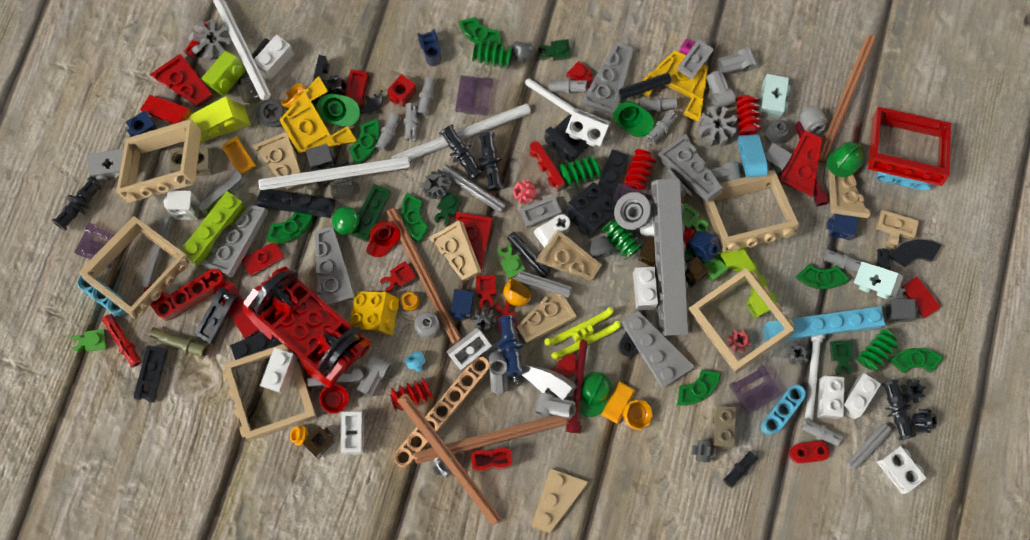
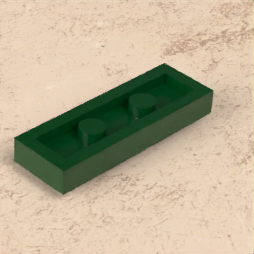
[350,184,391,242]

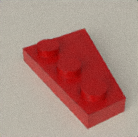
[150,54,213,107]
[779,130,822,197]
[456,212,493,274]

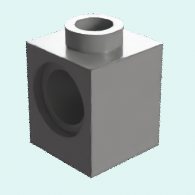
[763,143,792,175]

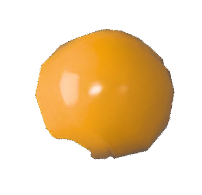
[281,83,307,109]
[503,278,532,307]
[623,399,653,430]

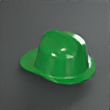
[316,94,360,126]
[613,101,654,137]
[826,142,864,178]
[580,372,612,417]

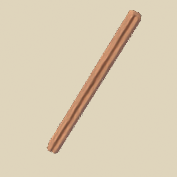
[819,35,876,163]
[387,208,461,344]
[398,394,501,525]
[414,416,568,464]

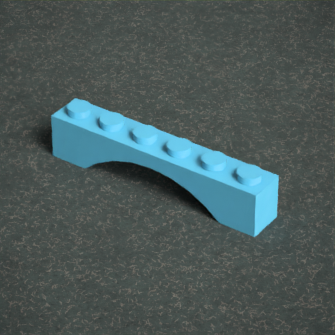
[762,306,885,343]

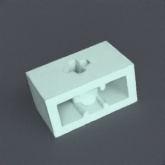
[759,74,791,119]
[854,262,903,299]

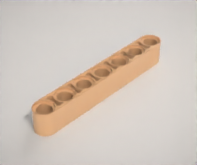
[394,357,489,468]

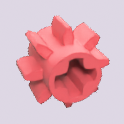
[513,180,537,204]
[726,329,751,353]

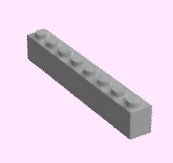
[651,179,690,335]

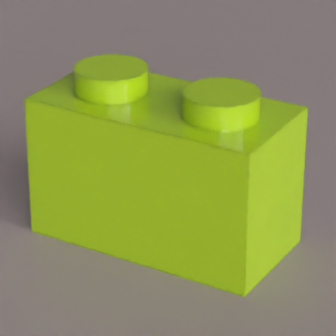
[201,51,246,96]

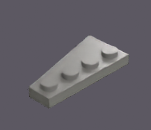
[580,42,633,116]
[657,134,722,203]
[200,204,268,277]
[315,226,355,307]
[620,311,695,388]

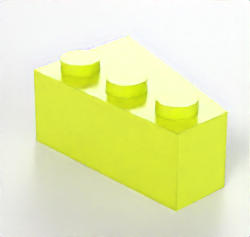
[186,96,251,144]

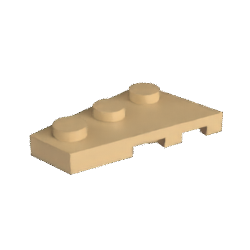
[252,132,304,191]
[828,169,870,218]
[429,221,482,281]
[536,230,602,281]
[516,293,577,345]
[531,469,588,533]

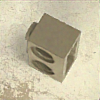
[170,146,212,177]
[711,406,736,450]

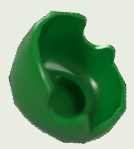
[332,206,360,235]

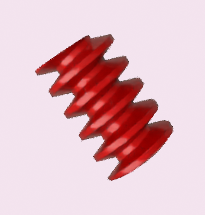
[735,95,762,135]
[623,149,656,191]
[390,378,433,413]

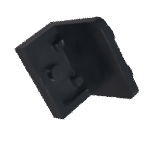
[544,115,590,163]
[563,182,617,239]

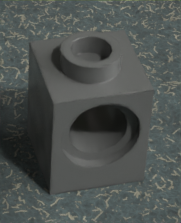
[305,143,336,171]
[886,299,918,322]

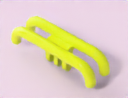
[544,307,621,360]

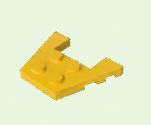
[641,50,708,122]
[279,76,357,153]

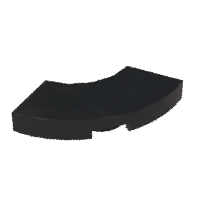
[889,239,942,267]

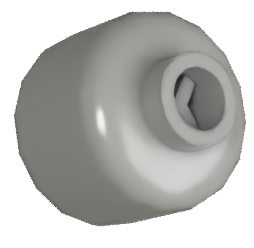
[799,106,827,134]
[414,312,440,339]

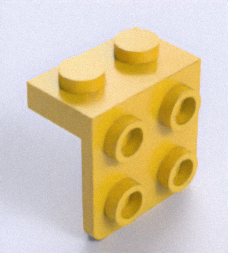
[349,292,400,336]

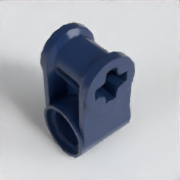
[417,29,442,66]

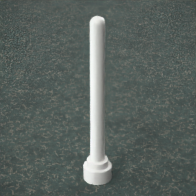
[525,79,598,134]
[805,335,825,421]

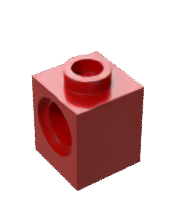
[387,74,417,107]

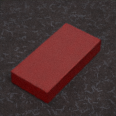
[344,69,369,108]
[901,276,940,319]

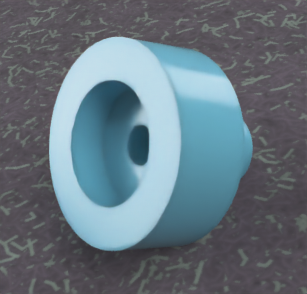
[405,352,426,372]

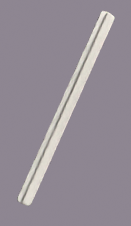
[213,0,271,100]
[391,104,531,161]
[258,157,410,190]

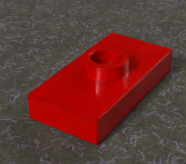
[242,243,284,277]

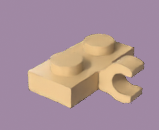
[876,210,919,249]

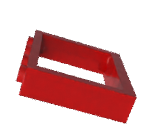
[868,106,951,186]

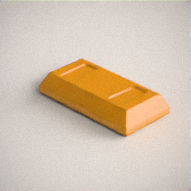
[221,136,256,175]
[601,381,636,424]

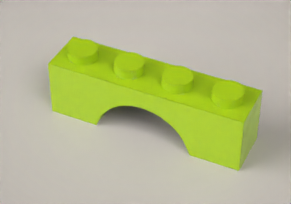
[181,191,246,268]
[716,247,778,320]

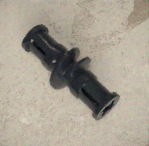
[439,124,484,180]
[478,132,504,191]
[51,177,103,231]
[881,379,917,440]

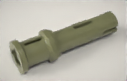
[149,327,209,360]

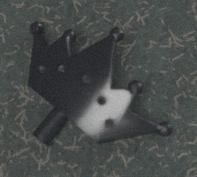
[360,90,383,114]

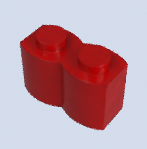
[471,448,512,472]

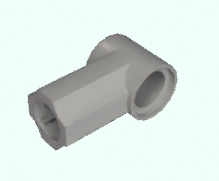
[718,48,757,75]
[706,71,736,110]
[709,162,742,183]
[489,351,508,394]
[357,356,391,398]
[535,392,576,419]

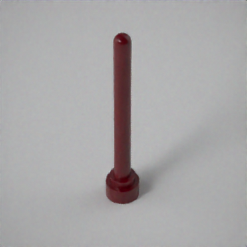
[795,122,830,207]
[566,339,588,434]

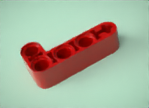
[145,269,227,321]

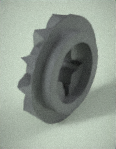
[257,99,287,128]
[423,170,451,200]

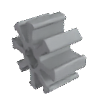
[189,19,230,59]
[697,106,737,147]

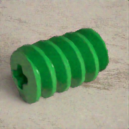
[472,39,512,69]
[559,155,601,187]
[602,219,643,260]
[857,329,899,372]

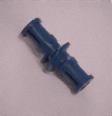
[498,315,524,377]

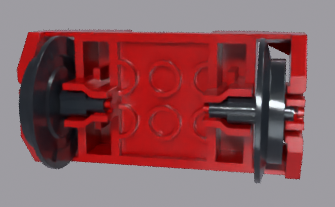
[243,266,372,389]

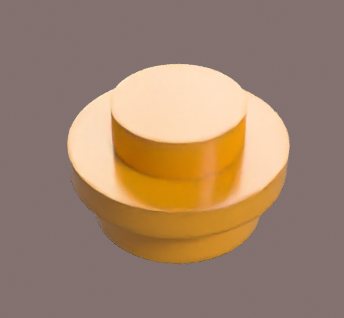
[400,292,420,311]
[290,425,308,446]

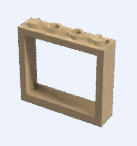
[116,119,202,203]
[701,170,799,253]
[79,216,190,319]
[689,268,795,374]
[222,344,318,441]

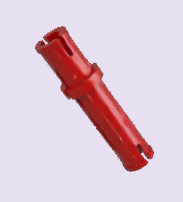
[102,314,142,368]

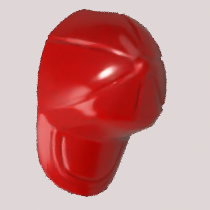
[366,221,401,257]

